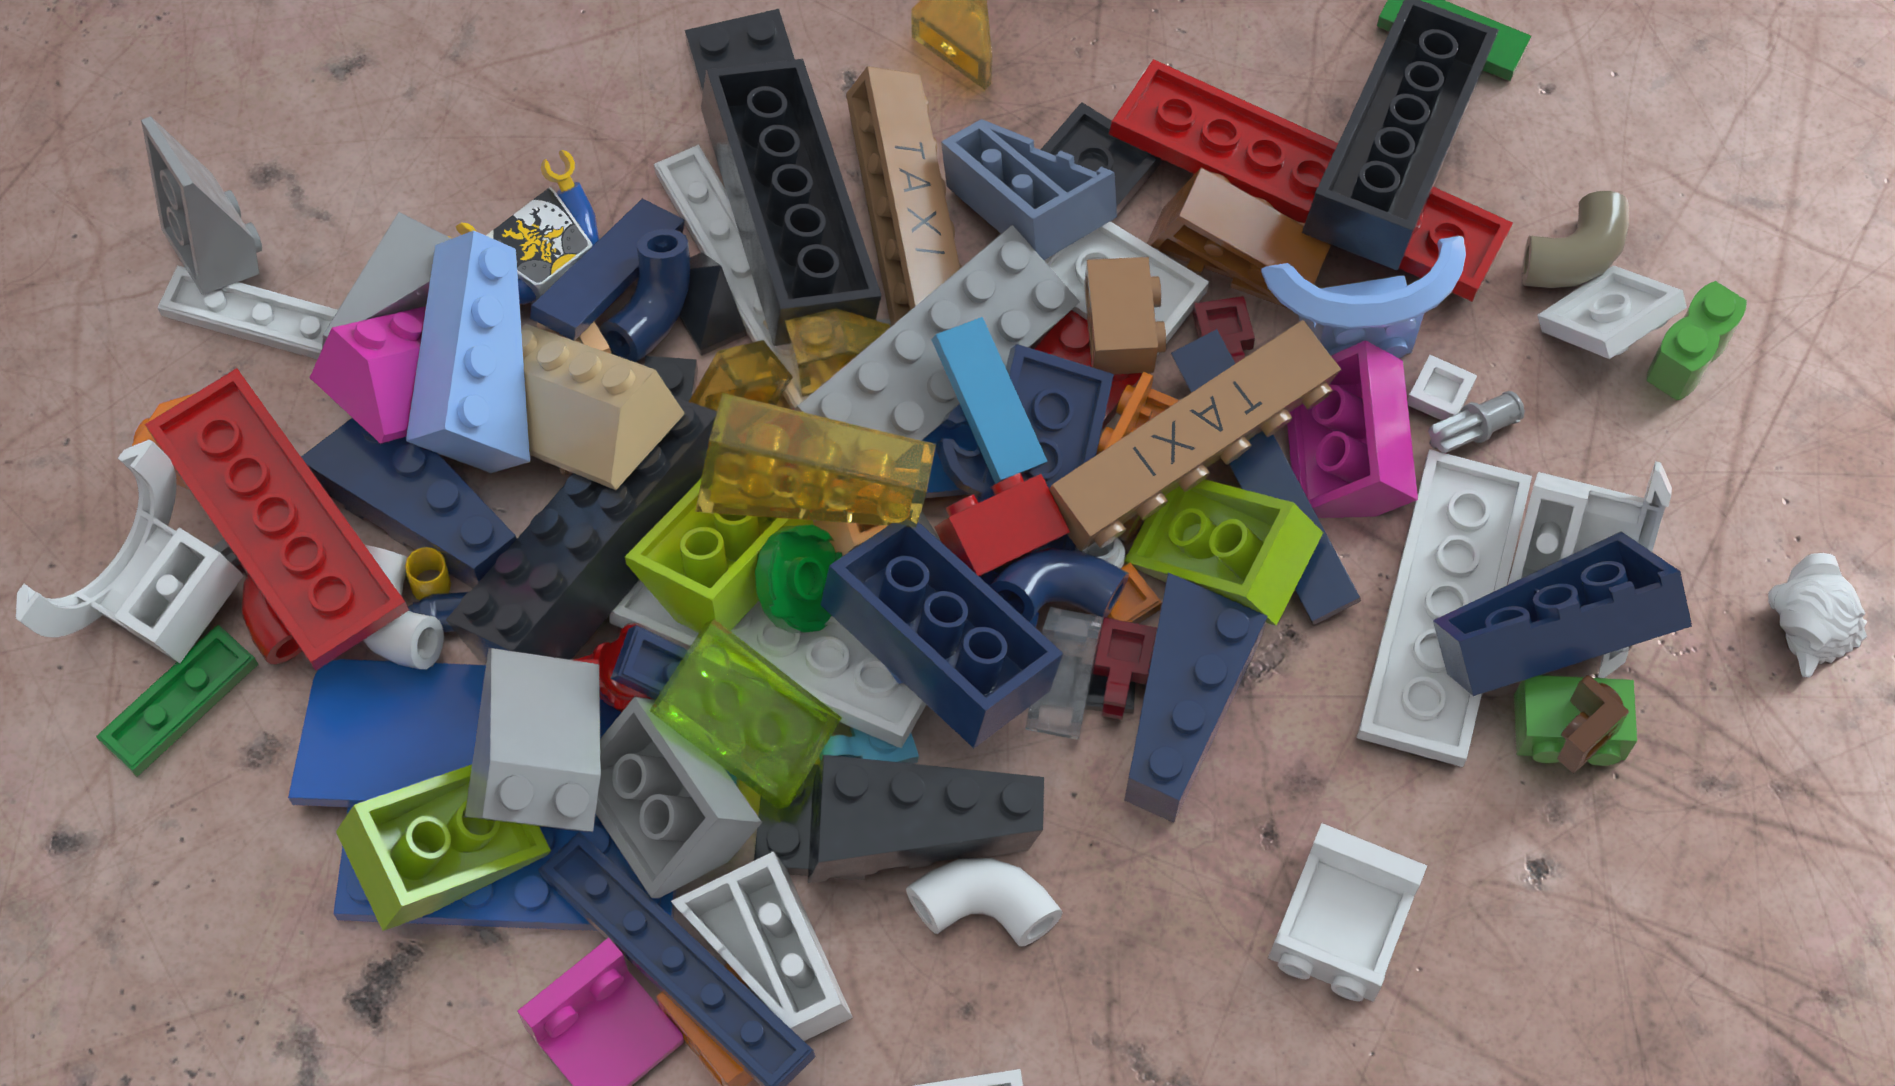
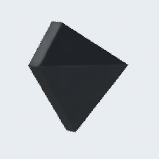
[679,252,747,356]

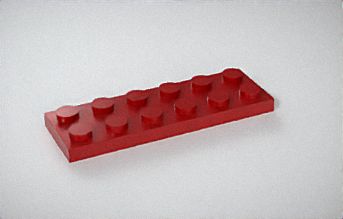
[145,368,409,671]

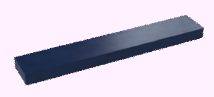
[1171,329,1361,625]
[538,832,816,1086]

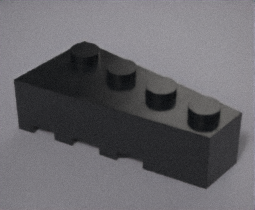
[808,755,1044,883]

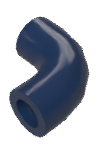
[600,229,690,363]
[990,548,1129,622]

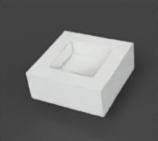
[1407,355,1477,420]

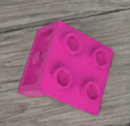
[517,937,684,1086]

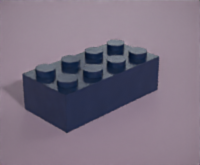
[820,513,1063,749]

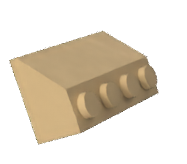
[521,324,685,490]

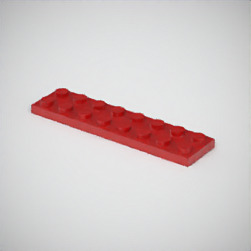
[1109,59,1513,302]

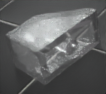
[1025,607,1103,740]

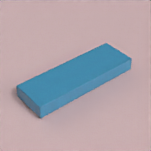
[931,317,1048,484]

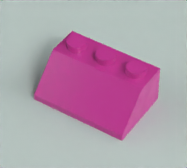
[309,306,426,444]
[1287,340,1418,518]

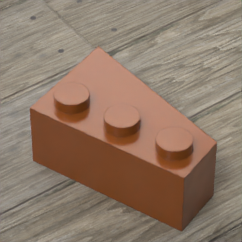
[1147,167,1331,309]

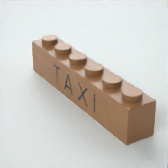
[846,66,962,327]
[1049,320,1341,551]

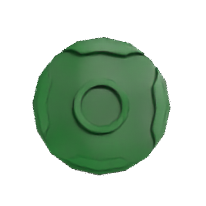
[755,524,843,633]

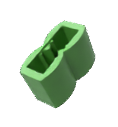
[1647,281,1747,400]

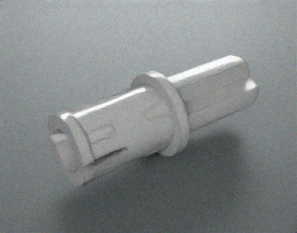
[1428,391,1525,453]

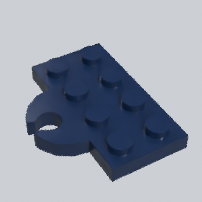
[937,344,1114,562]

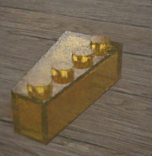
[695,393,936,527]

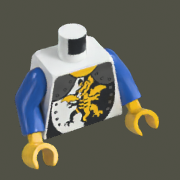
[448,150,599,305]

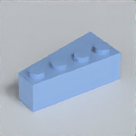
[406,230,530,473]

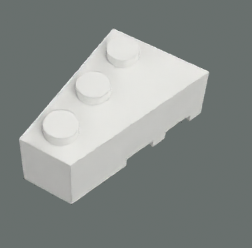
[671,852,853,1041]

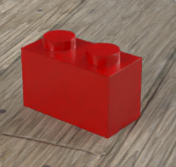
[934,473,1070,577]

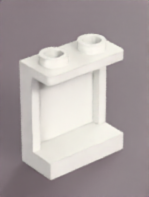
[1268,823,1427,1002]

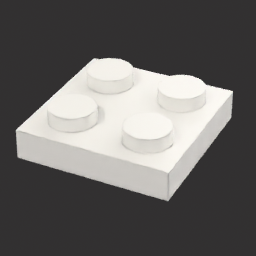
[1537,265,1687,359]

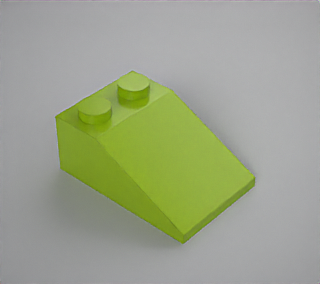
[1124,479,1323,626]
[336,764,551,931]

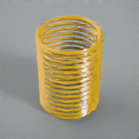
[405,547,451,600]

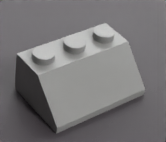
[596,697,762,898]

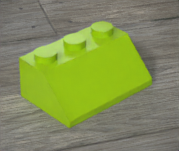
[625,455,814,643]

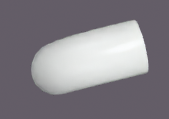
[363,545,444,669]
[906,858,1063,946]

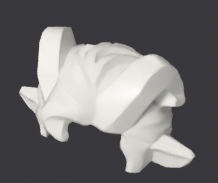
[1768,553,1867,678]

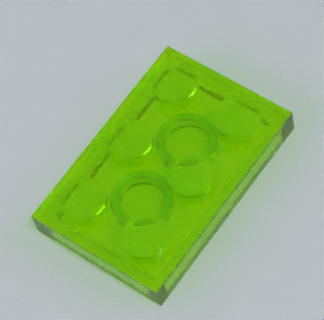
[649,619,842,810]

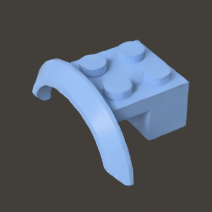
[1261,236,1466,358]

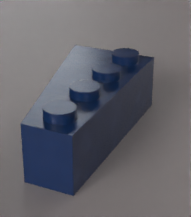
[301,418,517,588]
[1433,531,1692,696]
[1124,572,1268,823]

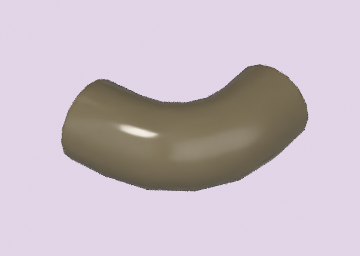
[1522,191,1629,288]

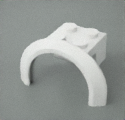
[16,439,244,663]
[1508,461,1672,678]

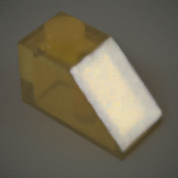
[911,0,993,90]
[785,309,890,397]
[689,340,793,439]

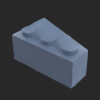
[941,119,1117,260]

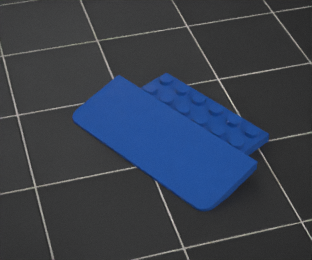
[288,659,742,931]

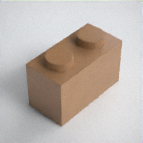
[1084,257,1166,374]

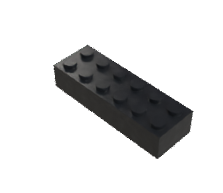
[1302,0,1499,270]
[701,59,882,346]
[446,396,746,663]

